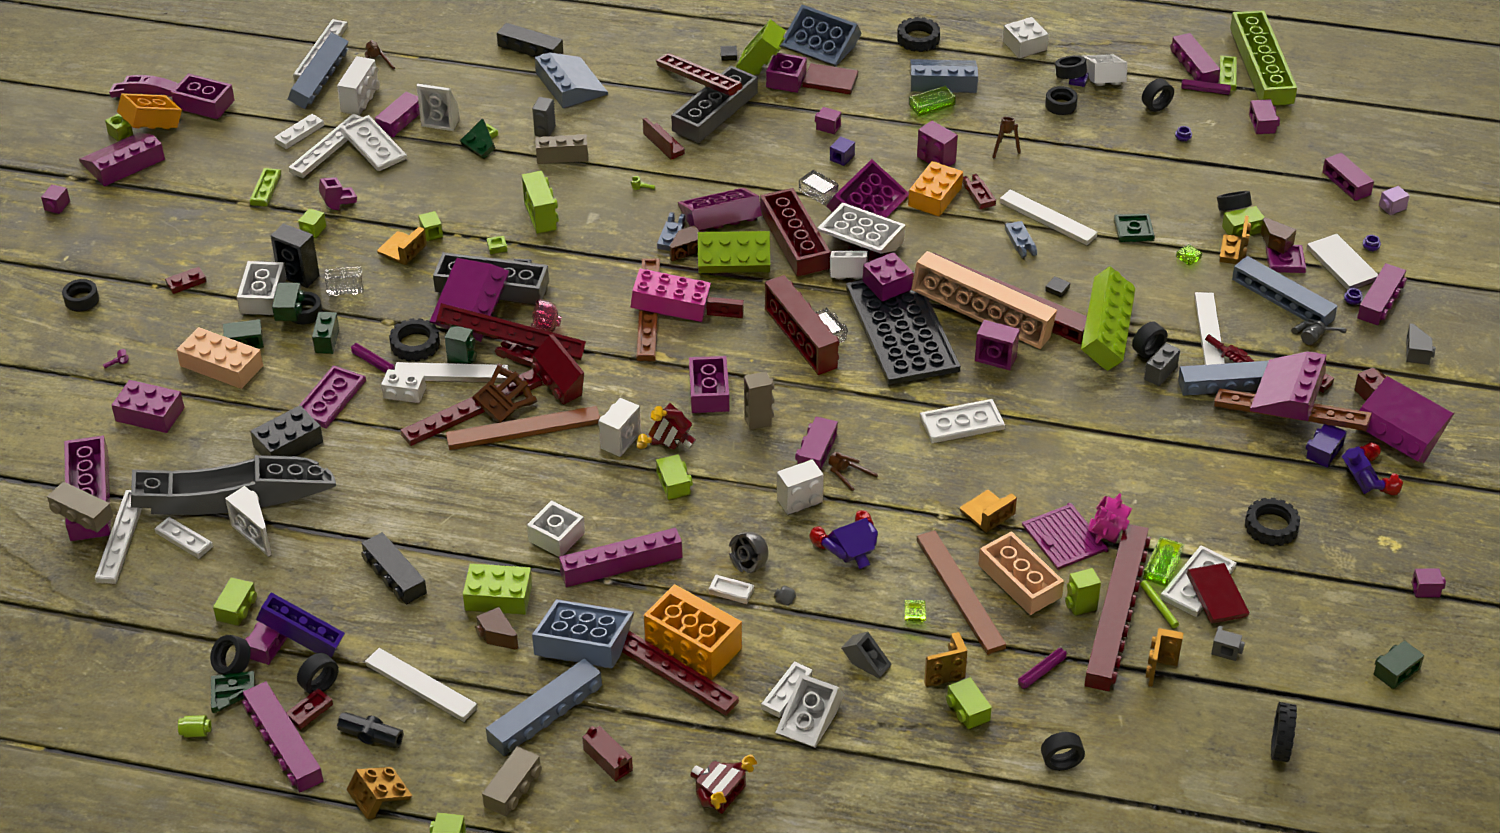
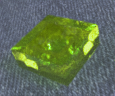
[1176,244,1202,265]
[904,600,926,621]

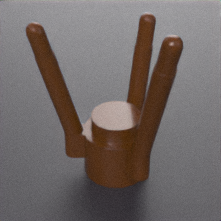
[364,40,395,69]
[992,117,1021,158]
[828,452,878,491]

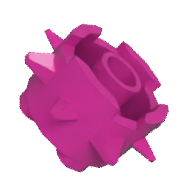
[1088,493,1132,543]

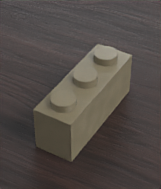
[535,134,588,164]
[744,371,774,430]
[47,481,113,532]
[482,746,542,817]

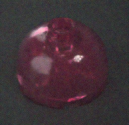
[531,299,561,332]

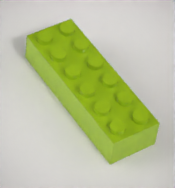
[1081,266,1136,371]

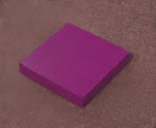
[1266,245,1306,273]

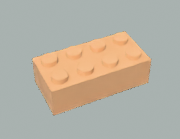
[176,327,263,389]
[978,531,1064,615]

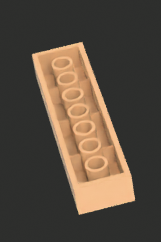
[911,251,1057,350]

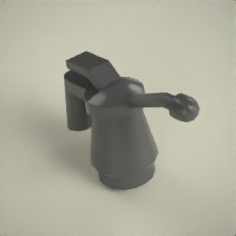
[1291,319,1347,345]

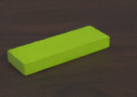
[1219,56,1237,91]
[250,168,281,207]

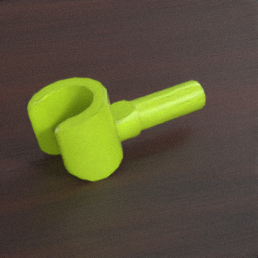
[631,176,655,190]

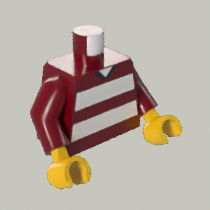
[636,403,696,449]
[690,755,758,814]

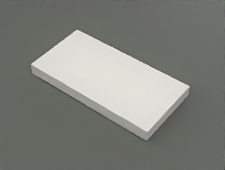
[340,115,407,171]
[1306,234,1378,290]
[920,399,1005,444]
[1160,546,1237,617]

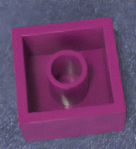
[766,53,807,93]
[917,121,958,167]
[862,252,914,301]
[975,320,1020,370]

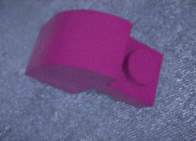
[319,177,357,210]

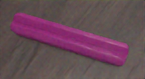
[1181,79,1231,95]
[351,343,395,373]
[1018,648,1067,689]

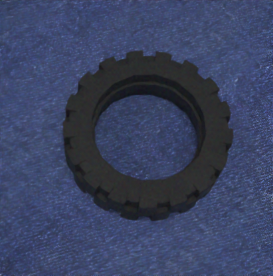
[897,17,940,52]
[389,318,440,362]
[1245,498,1300,546]
[1271,702,1297,762]

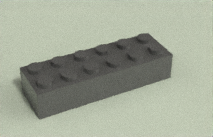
[671,66,758,143]
[433,252,549,305]

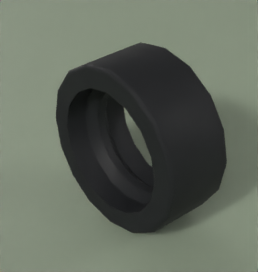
[1055,55,1087,79]
[1141,78,1174,112]
[1045,86,1078,115]
[1217,191,1252,211]
[62,279,99,312]
[292,291,323,325]
[1132,321,1168,358]
[210,635,251,674]
[297,653,339,694]
[1041,732,1085,771]

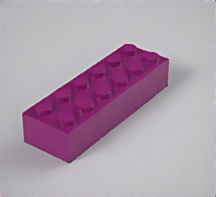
[64,435,111,541]

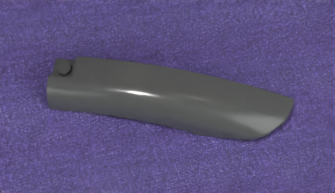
[131,455,336,515]

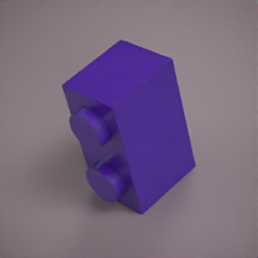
[1305,424,1347,467]

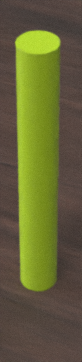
[1140,580,1179,629]

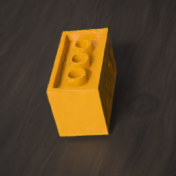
[644,584,742,680]

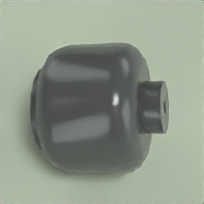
[774,585,796,606]

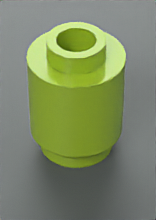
[178,715,212,737]

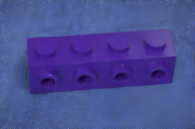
[256,592,345,658]

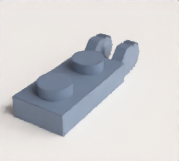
[657,212,685,251]
[1005,221,1037,258]

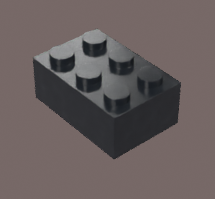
[271,223,320,288]
[250,405,323,457]

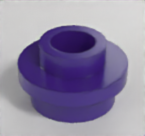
[1175,126,1192,141]
[1362,235,1381,251]
[1344,288,1363,305]

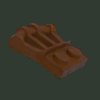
[472,363,537,423]

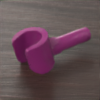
[103,349,129,368]

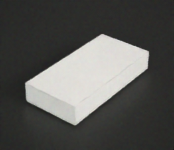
[709,575,754,604]

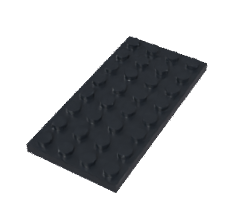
[846,271,961,385]

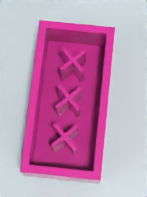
[630,269,711,322]

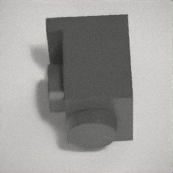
[1211,626,1245,661]

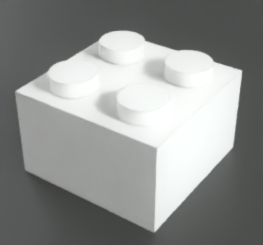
[1003,17,1049,58]
[598,398,641,457]
[777,459,823,515]
[527,500,585,557]

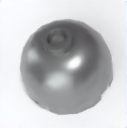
[729,532,769,573]

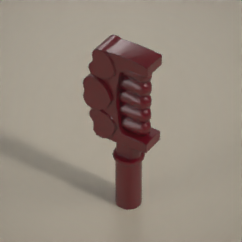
[1205,334,1254,363]

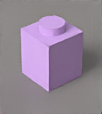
[1379,186,1410,215]

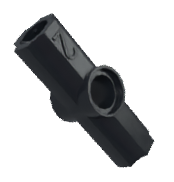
[337,712,404,748]

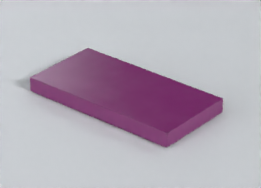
[300,365,366,429]

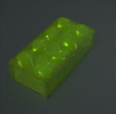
[909,85,956,116]
[1143,536,1185,587]

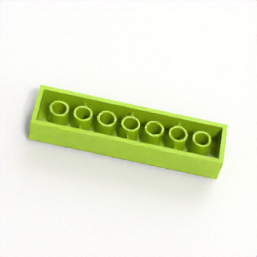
[1230,10,1297,105]

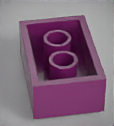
[171,73,235,119]
[689,356,730,413]
[111,380,185,433]

